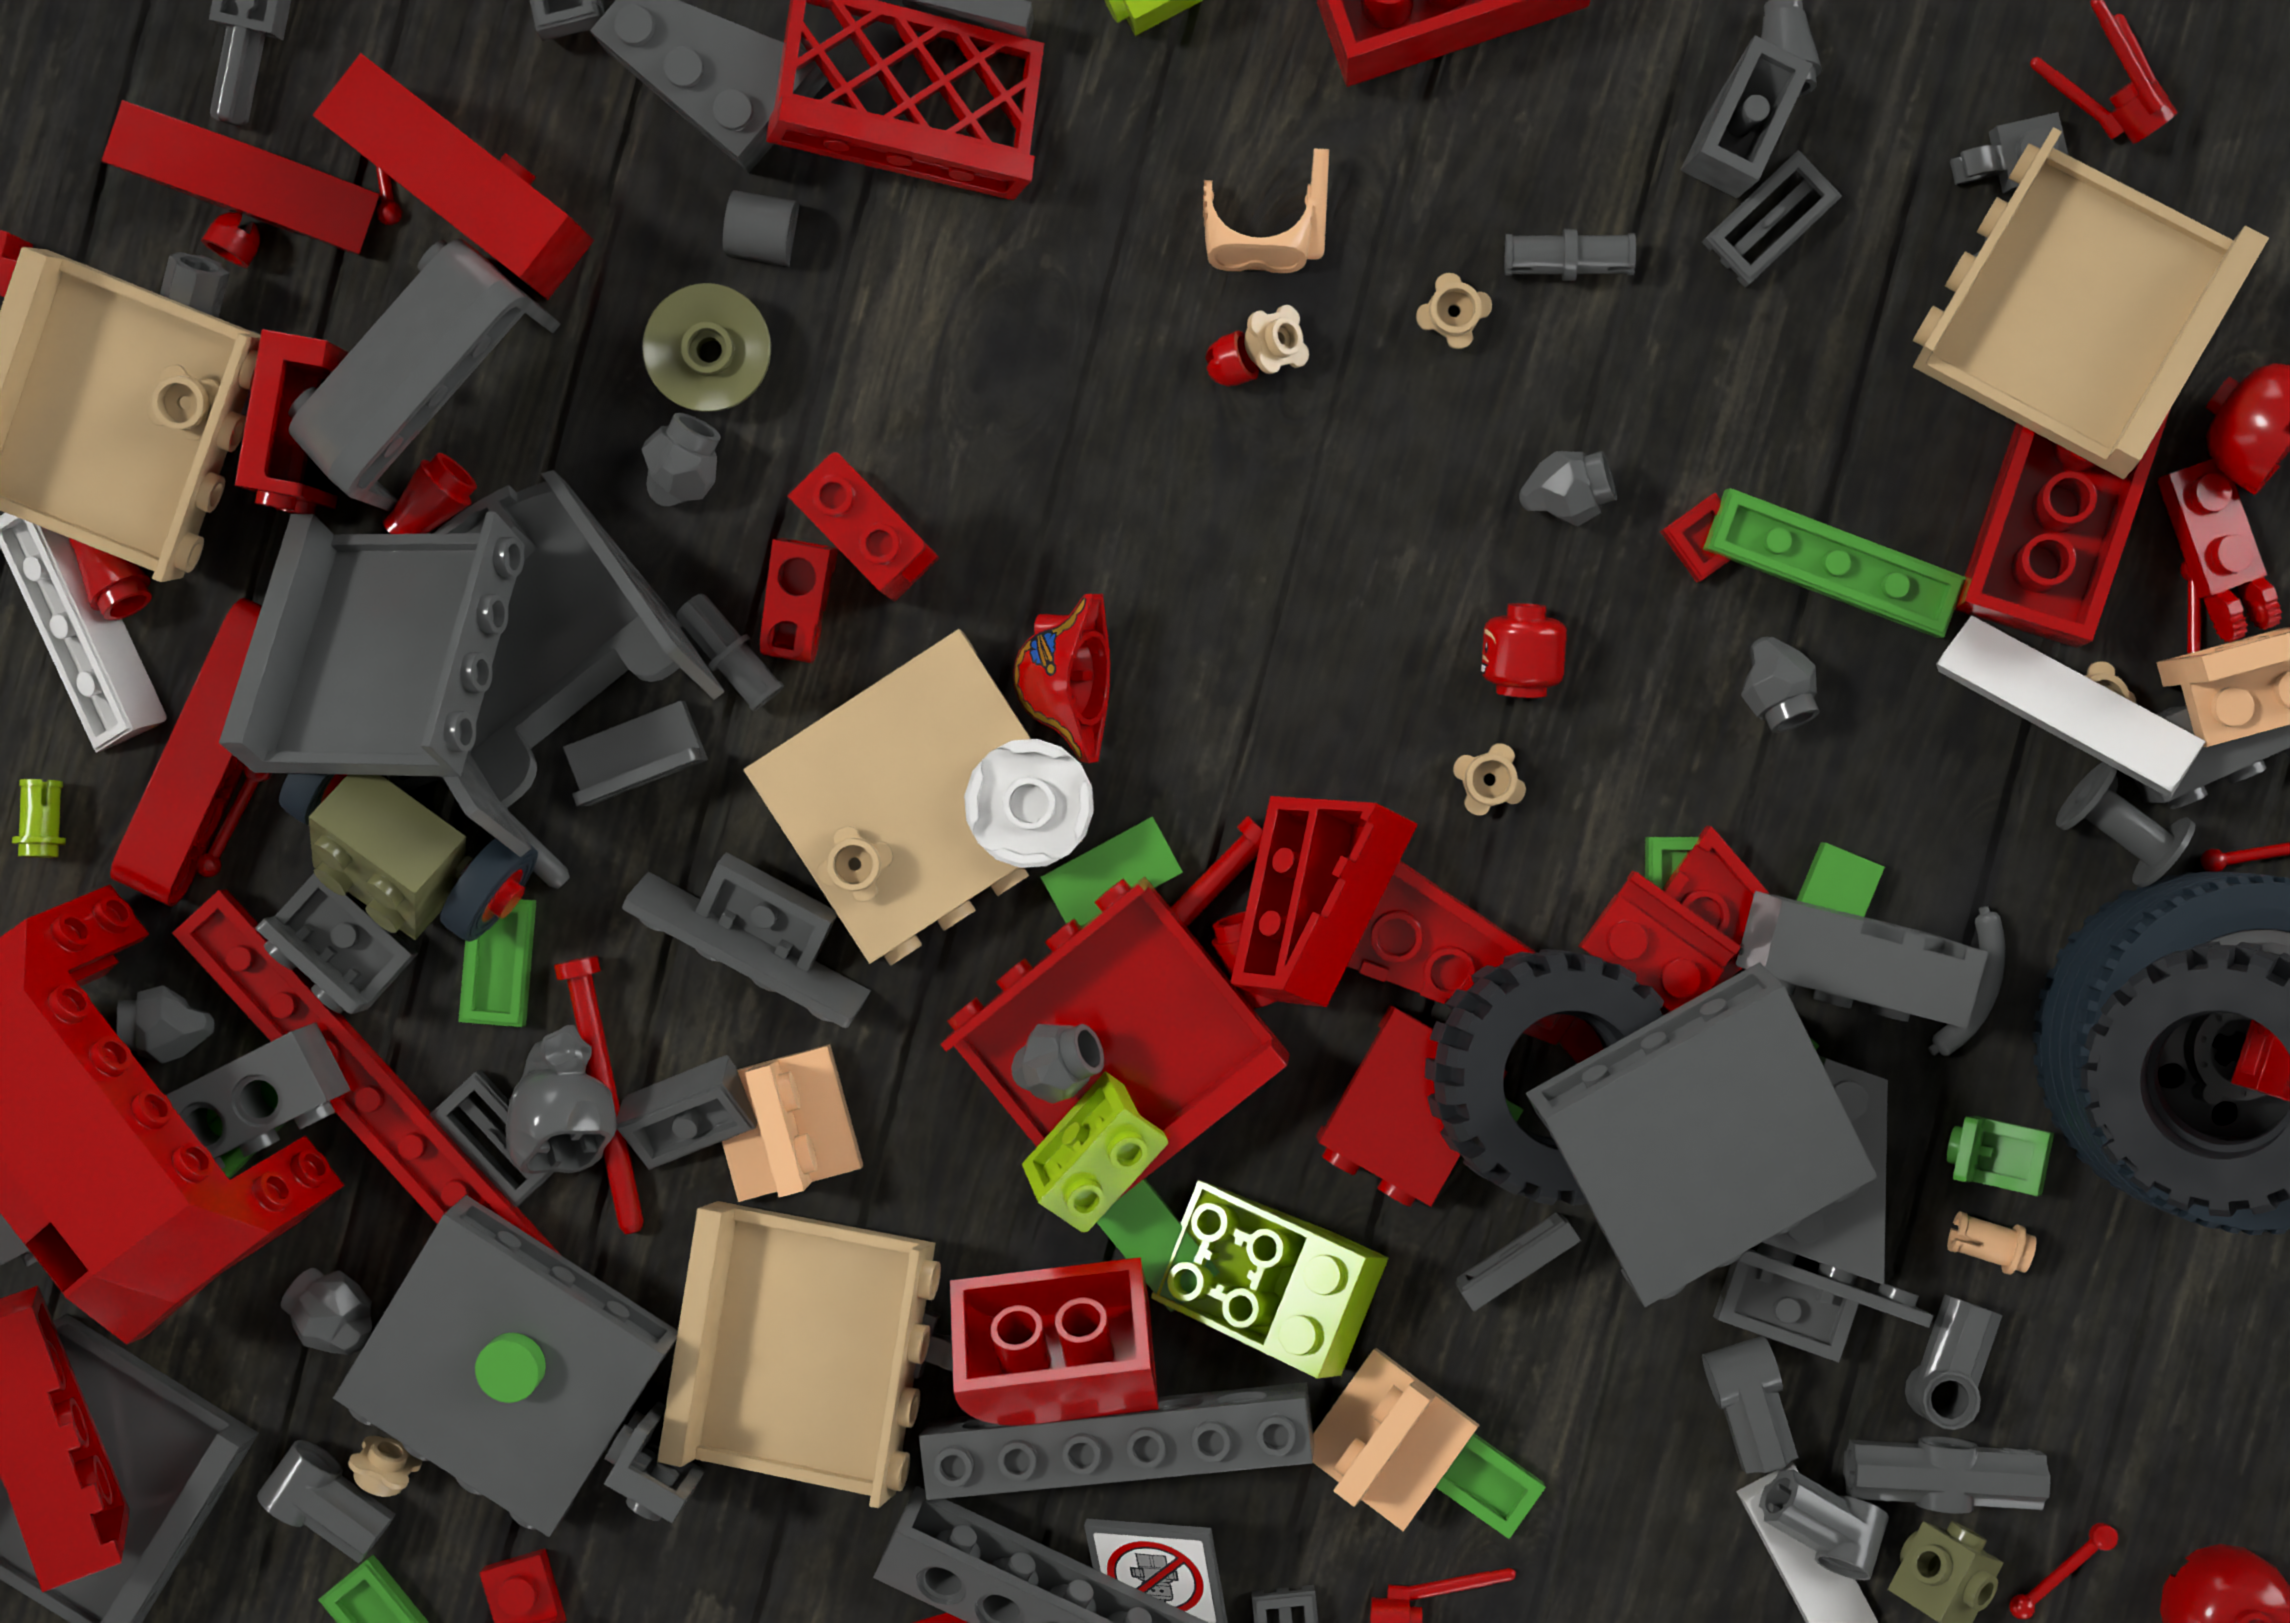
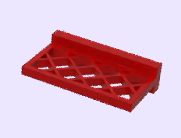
[766,0,1044,201]

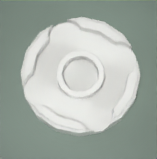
[964,739,1094,868]

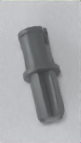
[676,593,784,712]

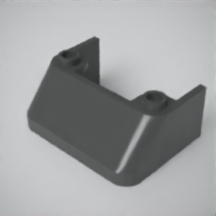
[288,238,561,512]

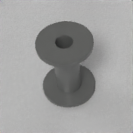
[2056,762,2195,888]

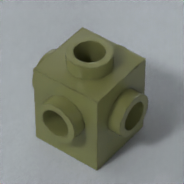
[1888,1521,2003,1623]

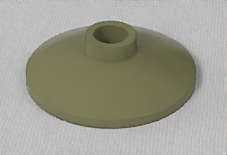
[643,283,771,412]

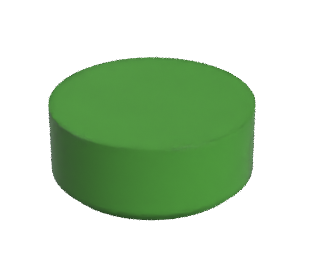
[475,1333,546,1403]

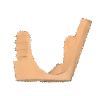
[1203,148,1329,273]

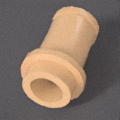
[1947,1211,2036,1275]

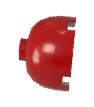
[2205,363,2290,496]
[2160,1544,2290,1623]

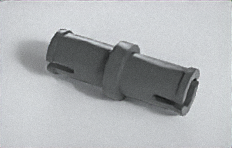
[1504,229,1636,281]

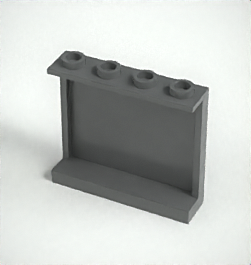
[219,512,525,777]
[1526,962,1877,1307]
[333,1195,678,1537]
[0,1314,259,1623]

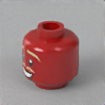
[1481,603,1567,698]

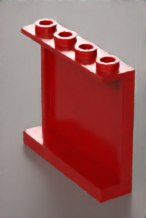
[940,876,1290,1201]

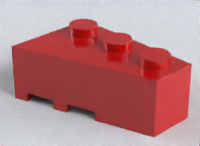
[1230,796,1418,1007]

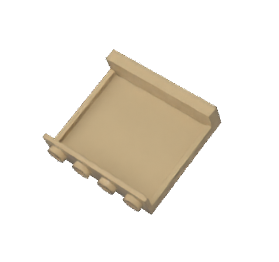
[1913,127,2269,479]
[0,247,261,582]
[743,629,1083,966]
[657,1201,941,1508]

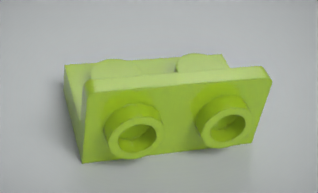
[1022,1071,1168,1232]

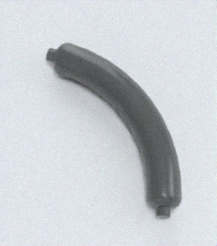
[1928,906,2006,1056]

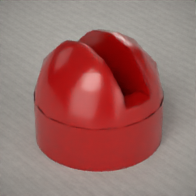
[201,212,260,268]
[1205,330,1259,387]

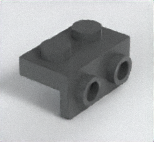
[256,873,418,1014]
[604,1401,706,1523]

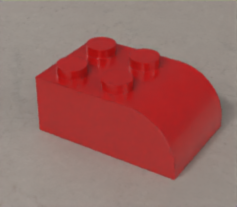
[950,1257,1159,1426]

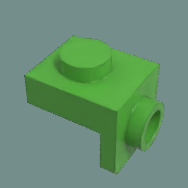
[1947,1116,2054,1196]

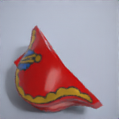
[1013,594,1110,763]

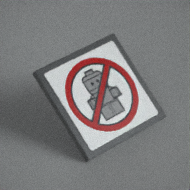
[1084,1519,1228,1623]

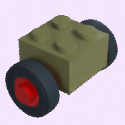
[279,773,538,942]

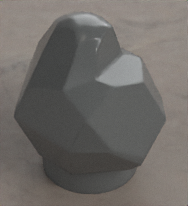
[642,413,721,507]
[1519,451,1617,527]
[1741,636,1820,733]
[117,985,215,1063]
[1011,1024,1104,1104]
[281,1268,373,1355]

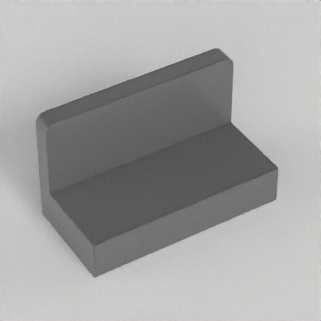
[563,701,708,806]

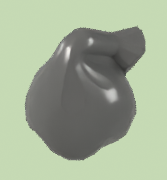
[506,1025,617,1174]

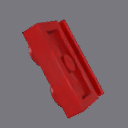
[1578,871,1741,1012]

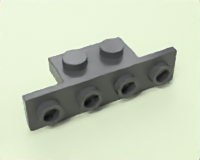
[622,852,871,1028]
[1713,1242,1933,1363]

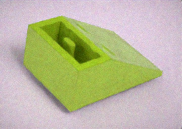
[1151,1180,1389,1379]

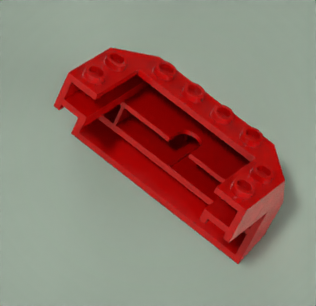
[0,884,344,1345]

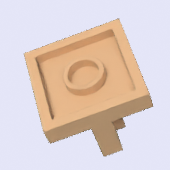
[2156,627,2290,747]
[722,1044,863,1202]
[1313,1348,1479,1531]

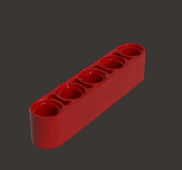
[110,597,262,907]

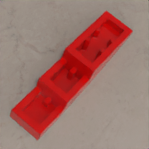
[101,100,380,255]

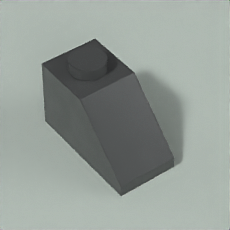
[1680,35,1813,198]

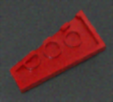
[1558,826,1770,1064]
[1347,860,1575,1045]

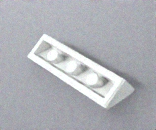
[0,513,167,753]
[1936,616,2206,798]
[1736,1462,1878,1623]

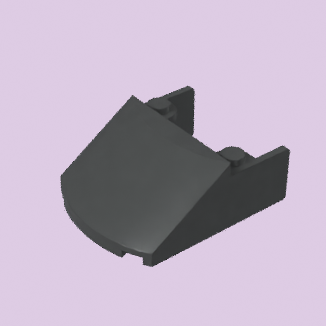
[433,470,724,857]

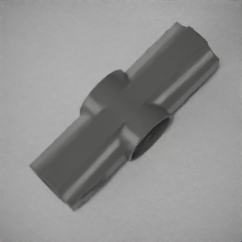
[1843,1436,2051,1514]

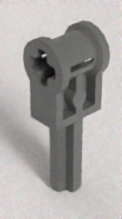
[209,0,291,126]

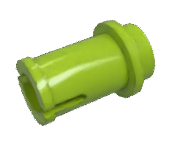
[12,779,66,858]

